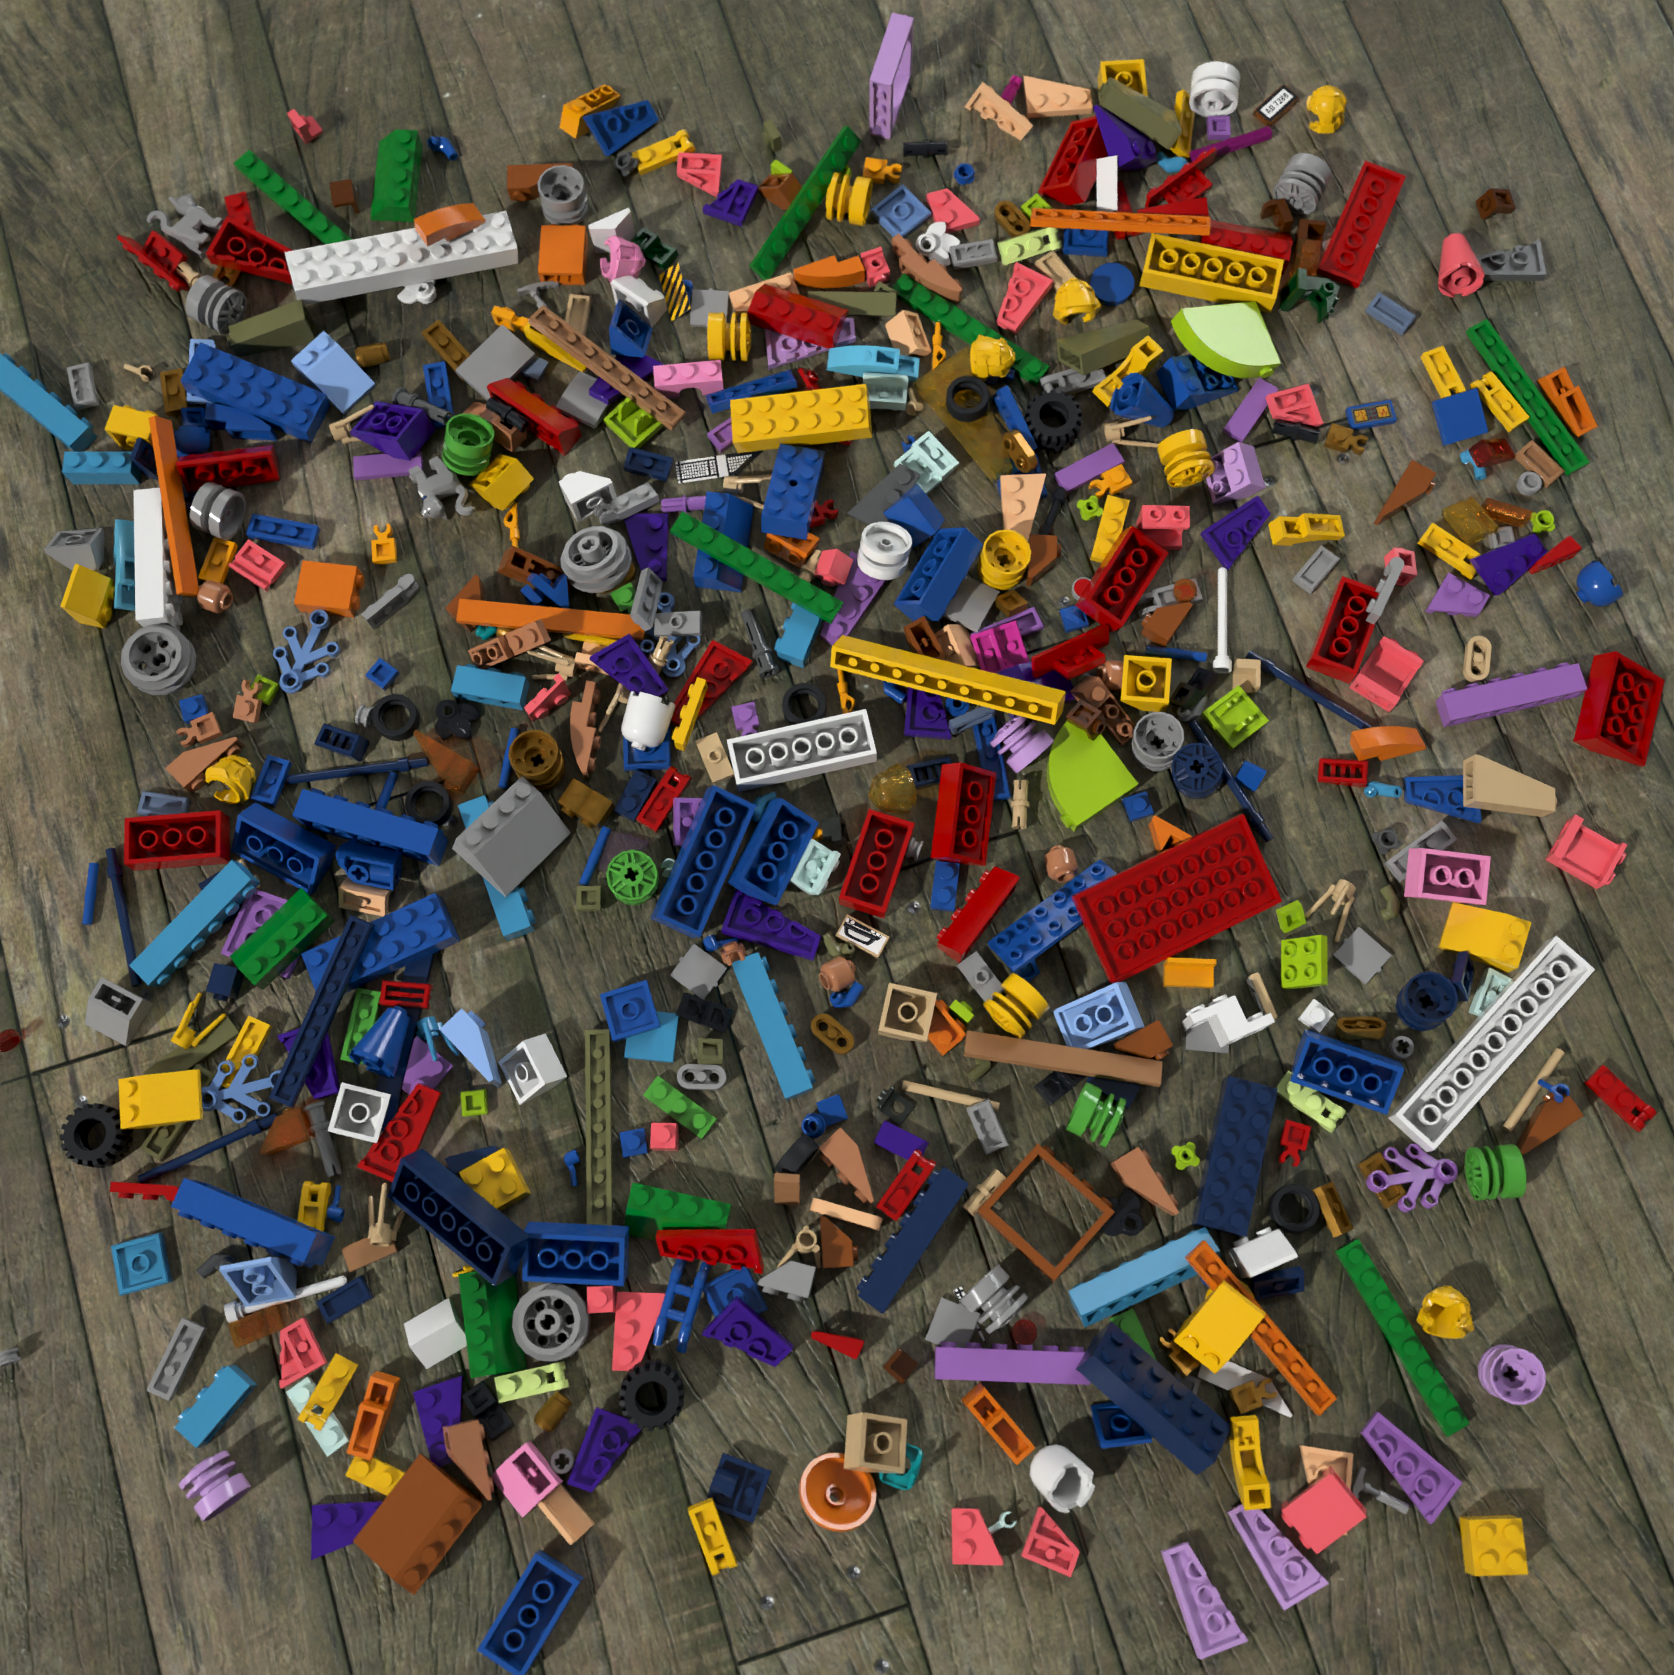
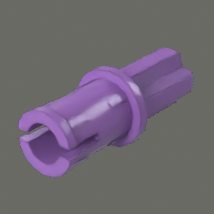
[661,495,706,513]

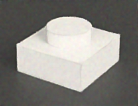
[1298,999,1334,1034]

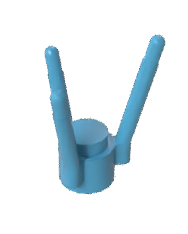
[416,1016,459,1061]

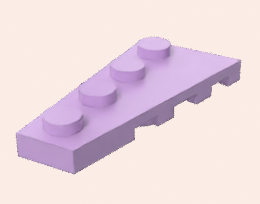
[765,318,856,369]
[1227,1502,1329,1610]
[1161,1542,1248,1660]

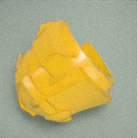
[1306,85,1347,134]
[1053,278,1101,325]
[970,335,1016,382]
[205,755,256,804]
[1416,1285,1474,1339]

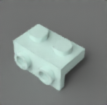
[863,372,908,411]
[789,839,841,895]

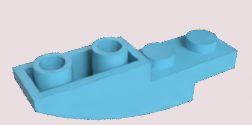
[827,346,920,382]
[113,519,135,611]

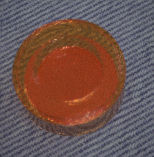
[1172,579,1197,603]

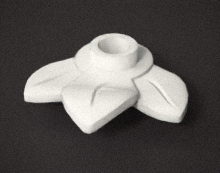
[916,222,960,267]
[397,279,437,304]

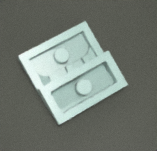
[894,431,959,495]
[1468,968,1512,1016]

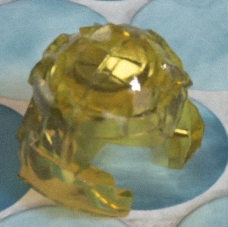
[868,763,917,813]

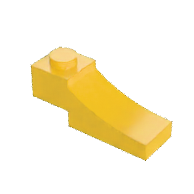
[1268,513,1345,546]

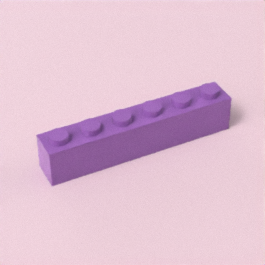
[1435,662,1587,727]
[934,1342,1090,1385]

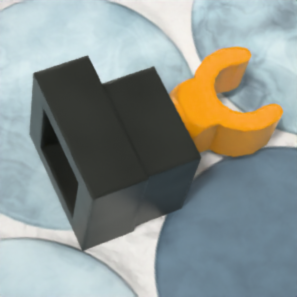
[811,816,847,845]

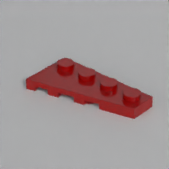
[670,639,753,727]
[356,1083,443,1182]
[656,1229,764,1274]

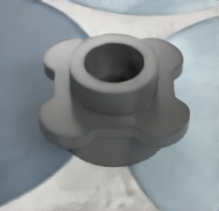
[615,151,638,177]
[1372,827,1400,855]

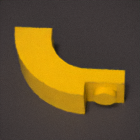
[1093,335,1164,407]
[1229,1415,1271,1511]

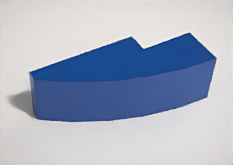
[204,403,278,441]

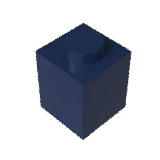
[206,963,244,1002]

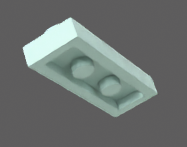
[286,1376,350,1457]

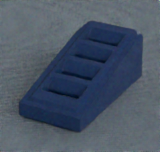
[130,438,158,480]
[314,723,369,762]
[902,756,952,792]
[445,1146,500,1177]

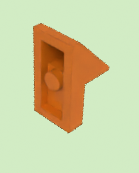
[1149,815,1193,854]

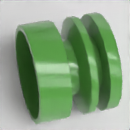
[442,413,494,476]
[606,850,660,906]
[1066,1082,1126,1148]
[1465,1144,1526,1201]

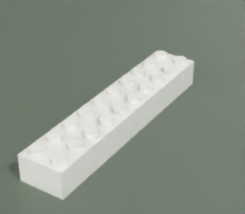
[284,211,518,305]
[1388,936,1595,1152]

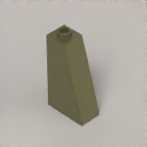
[1098,77,1182,150]
[227,300,316,357]
[1056,319,1151,375]

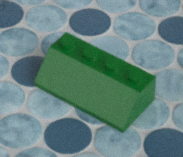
[370,129,423,222]
[230,888,335,990]
[625,1183,732,1241]
[458,1271,527,1378]

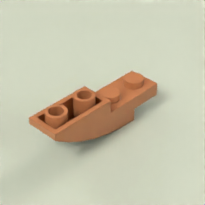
[892,233,963,303]
[468,619,551,669]
[570,681,601,779]

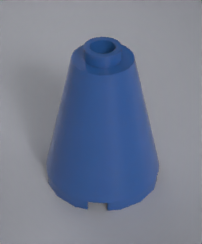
[1110,372,1174,428]
[349,1006,410,1078]

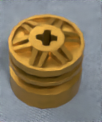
[508,730,566,791]

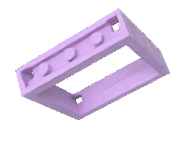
[869,13,914,139]

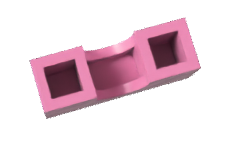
[653,360,724,398]

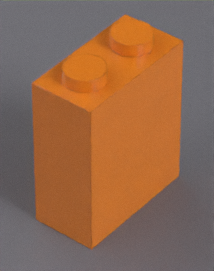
[538,224,588,285]
[294,560,365,618]

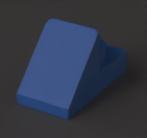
[526,573,569,609]

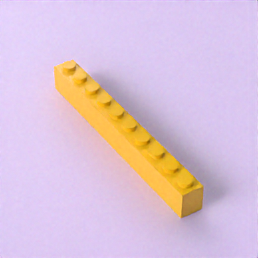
[830,635,1066,725]

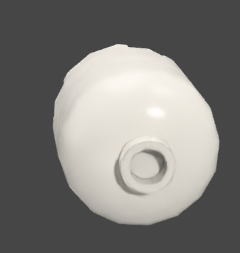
[621,691,676,751]
[1030,1444,1095,1513]

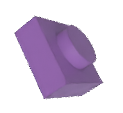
[1206,116,1231,140]

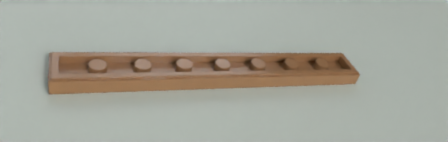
[528,305,686,431]
[963,1030,1163,1087]

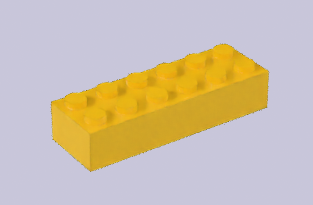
[1139,233,1284,313]
[730,384,872,453]

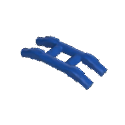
[653,1259,711,1353]

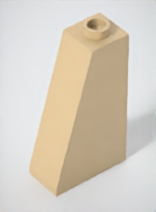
[1463,754,1557,817]

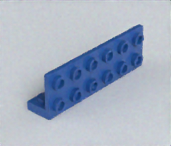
[988,859,1117,982]

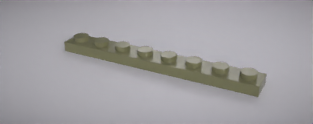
[585,1029,613,1226]

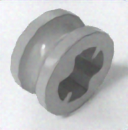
[355,704,374,728]
[905,837,924,861]
[1389,1036,1414,1059]
[0,1347,21,1368]
[550,1449,575,1474]

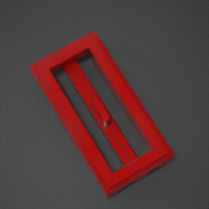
[379,980,433,1010]

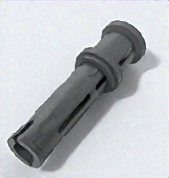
[392,387,454,426]
[740,608,779,678]
[303,1101,343,1178]

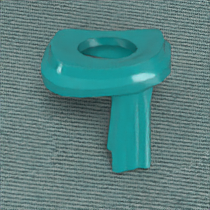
[879,1443,923,1490]

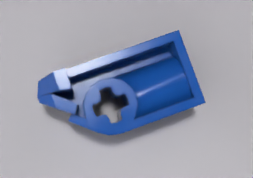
[335,839,402,890]

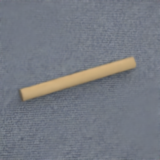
[1502,1048,1565,1133]
[901,1080,1000,1112]

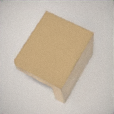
[1232,659,1261,694]

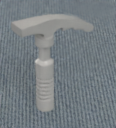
[517,281,560,309]
[1351,1466,1409,1514]

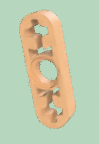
[810,1198,883,1231]

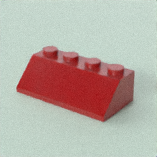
[1038,116,1108,206]
[1199,220,1293,275]
[748,284,848,349]
[487,378,582,456]
[176,445,280,492]
[931,762,996,866]
[936,866,1020,963]

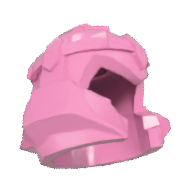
[600,235,646,284]

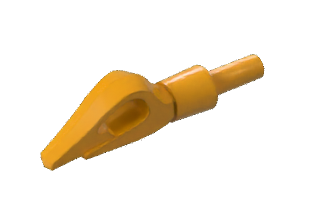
[932,322,947,373]
[504,502,520,548]
[837,669,856,714]

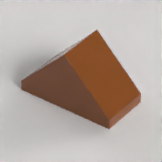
[903,616,946,660]

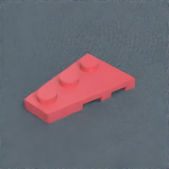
[997,262,1053,335]
[612,1292,665,1371]

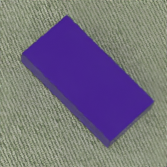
[874,1120,929,1165]

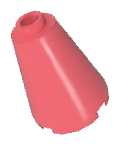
[1438,233,1484,297]

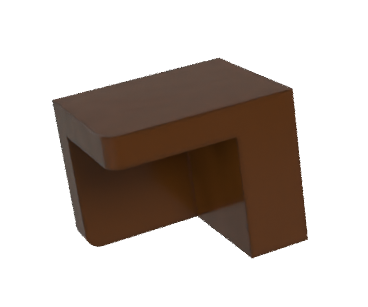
[329,179,360,214]
[1294,219,1327,253]
[882,1347,918,1385]

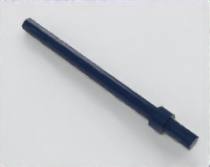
[1245,650,1371,729]
[1189,720,1274,843]
[287,757,429,784]
[105,848,142,987]
[137,1113,280,1184]

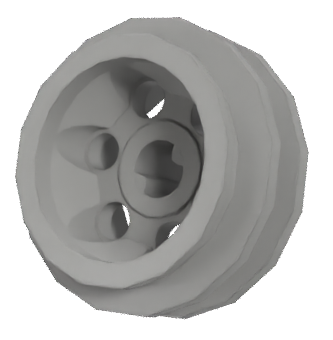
[560,526,632,593]
[121,624,196,695]
[512,1283,591,1362]

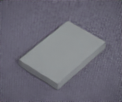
[455,324,536,401]

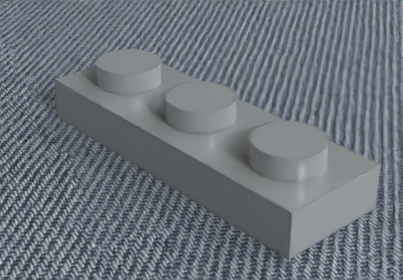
[630,567,663,631]
[1384,821,1457,883]
[146,1318,207,1401]

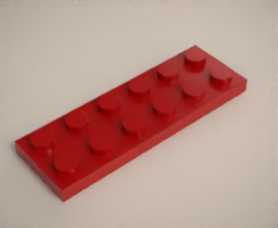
[1316,161,1406,289]

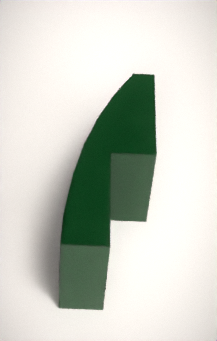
[630,227,679,270]

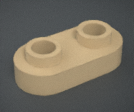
[1463,636,1492,683]

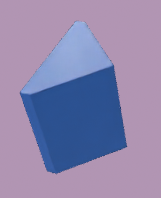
[609,299,653,358]
[883,483,945,549]
[1090,1402,1152,1449]

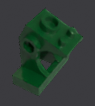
[1280,268,1340,323]

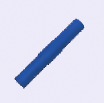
[1145,645,1207,662]
[498,728,520,789]
[375,772,398,811]
[579,826,611,886]
[82,863,99,925]

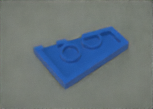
[583,100,659,156]
[990,385,1038,450]
[1402,775,1482,823]

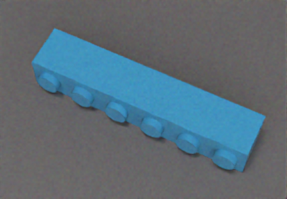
[0,353,97,452]
[458,795,536,941]
[129,860,261,987]
[732,952,816,1101]
[1068,1227,1221,1327]

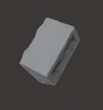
[85,977,153,1047]
[758,1261,817,1302]

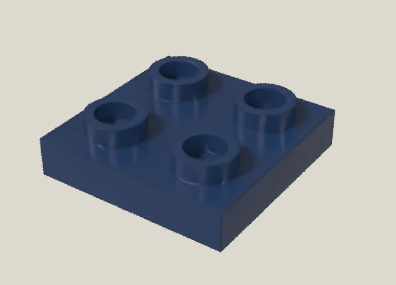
[706,1452,772,1523]

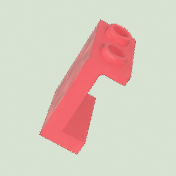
[1135,505,1190,550]
[1349,636,1424,712]
[1545,814,1627,889]
[1281,1466,1367,1554]

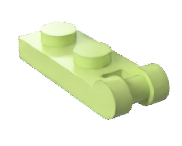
[997,227,1062,265]
[1276,1071,1346,1133]
[494,1361,569,1403]

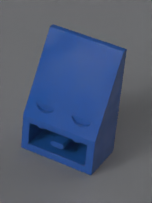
[1156,355,1239,411]

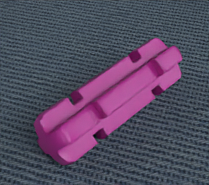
[1000,75,1022,104]

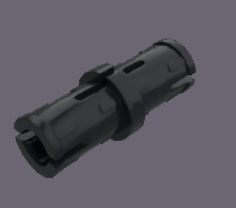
[903,139,947,158]
[486,396,531,433]
[1271,419,1320,444]

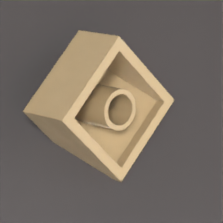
[878,983,937,1042]
[844,1412,907,1474]

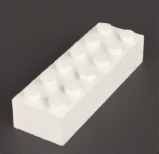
[134,488,183,631]
[727,709,877,792]

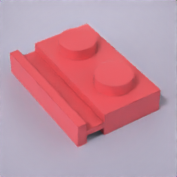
[228,539,287,592]

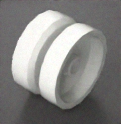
[1189,61,1240,117]
[857,522,912,580]

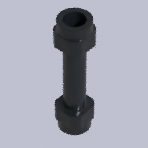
[1038,488,1068,535]

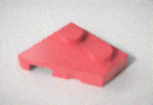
[677,152,722,197]
[926,188,980,234]
[1265,384,1324,428]
[524,673,571,722]
[279,1318,328,1389]
[1021,1506,1080,1577]
[952,1508,1004,1565]

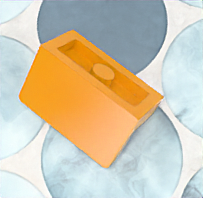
[1163,957,1217,988]

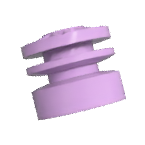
[990,716,1054,773]
[1478,1344,1546,1405]
[179,1450,251,1523]

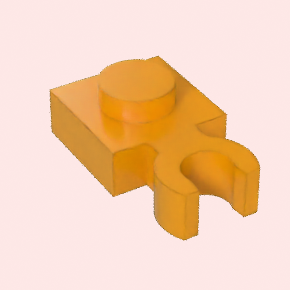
[862,157,902,184]
[491,306,529,334]
[1089,464,1133,499]
[371,523,397,565]

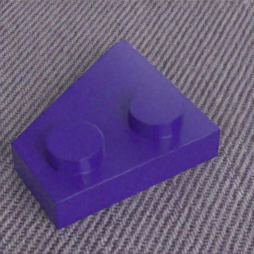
[703,179,758,227]

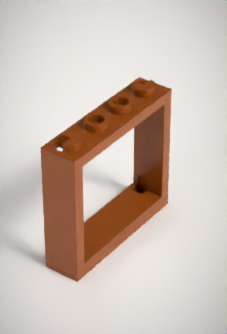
[978,1144,1114,1283]

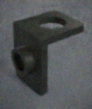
[876,1086,913,1125]

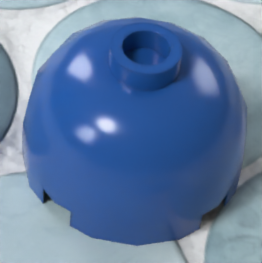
[173,426,211,457]
[1576,560,1624,607]

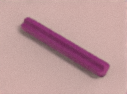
[1190,126,1272,162]

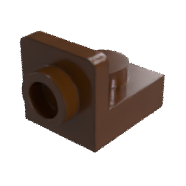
[1475,188,1516,220]
[1260,198,1293,233]
[1066,699,1107,741]

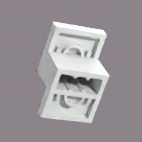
[1182,994,1275,1048]

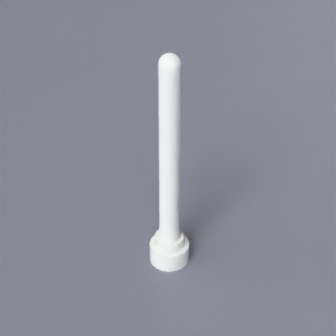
[1213,567,1232,674]
[224,1276,347,1324]

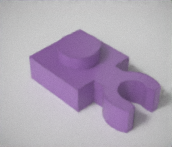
[731,702,759,736]

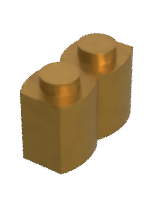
[558,778,615,830]

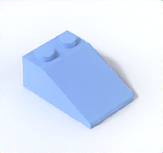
[291,331,376,415]
[1053,982,1145,1050]
[440,1008,502,1088]
[219,1257,297,1307]

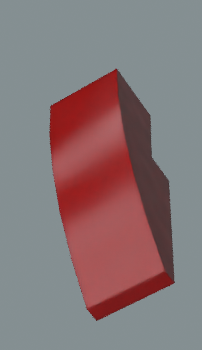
[1137,197,1209,234]

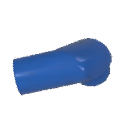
[883,681,908,705]
[830,981,865,1008]

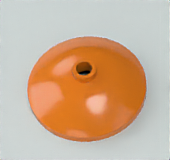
[799,1453,876,1532]

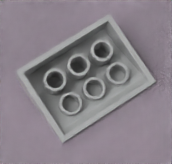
[452,776,571,897]

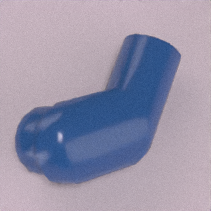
[427,136,458,161]

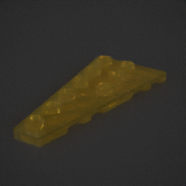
[914,346,1013,484]

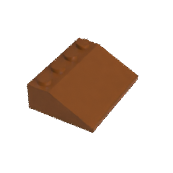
[353,1453,482,1595]

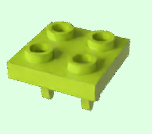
[603,397,664,449]
[1201,685,1269,751]
[1281,935,1328,990]

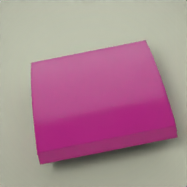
[970,620,1030,674]

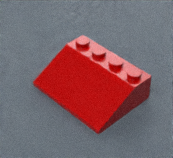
[1573,651,1665,766]

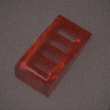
[1469,439,1516,468]

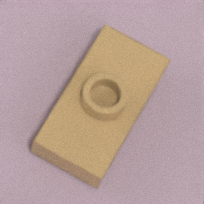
[695,732,735,785]

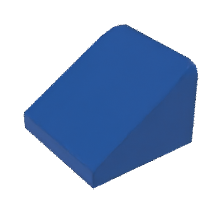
[1235,761,1267,792]
[816,1094,848,1127]

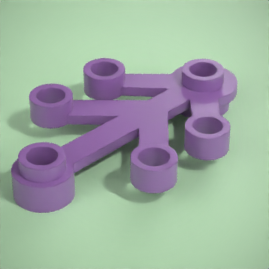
[1366,1143,1458,1212]

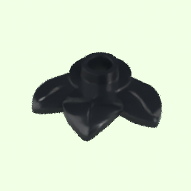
[435,699,480,741]
[1100,1188,1143,1236]

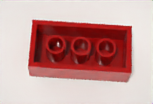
[1075,525,1169,632]
[1305,576,1378,684]
[839,809,915,919]
[124,810,230,871]

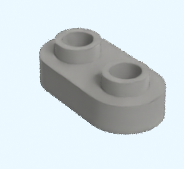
[677,1064,727,1090]

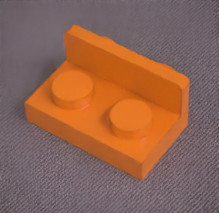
[764,533,820,569]
[927,999,966,1056]

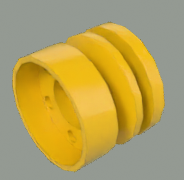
[825,172,872,227]
[707,312,752,361]
[1157,429,1215,488]
[977,529,1031,591]
[983,973,1050,1039]

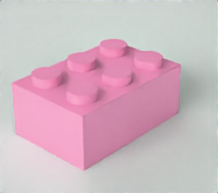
[1404,848,1491,905]

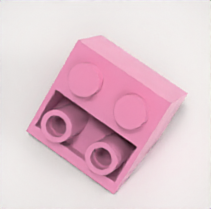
[491,1441,563,1518]

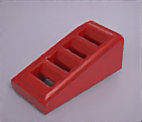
[1529,536,1582,575]
[1318,758,1368,787]
[811,1331,865,1359]

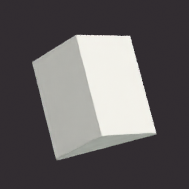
[404,1298,467,1369]

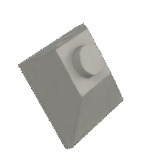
[44,528,104,572]

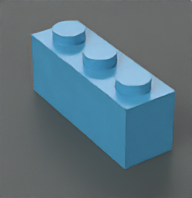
[62,452,142,484]
[774,602,823,668]
[451,664,530,710]
[174,1365,258,1448]

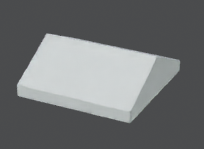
[588,207,636,253]

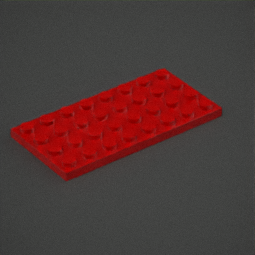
[1071,814,1282,984]

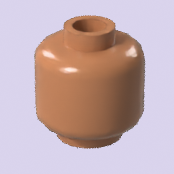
[196,580,233,613]
[1096,660,1123,691]
[1044,845,1078,883]
[819,956,856,992]

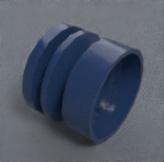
[1172,743,1223,799]
[1395,971,1458,1031]

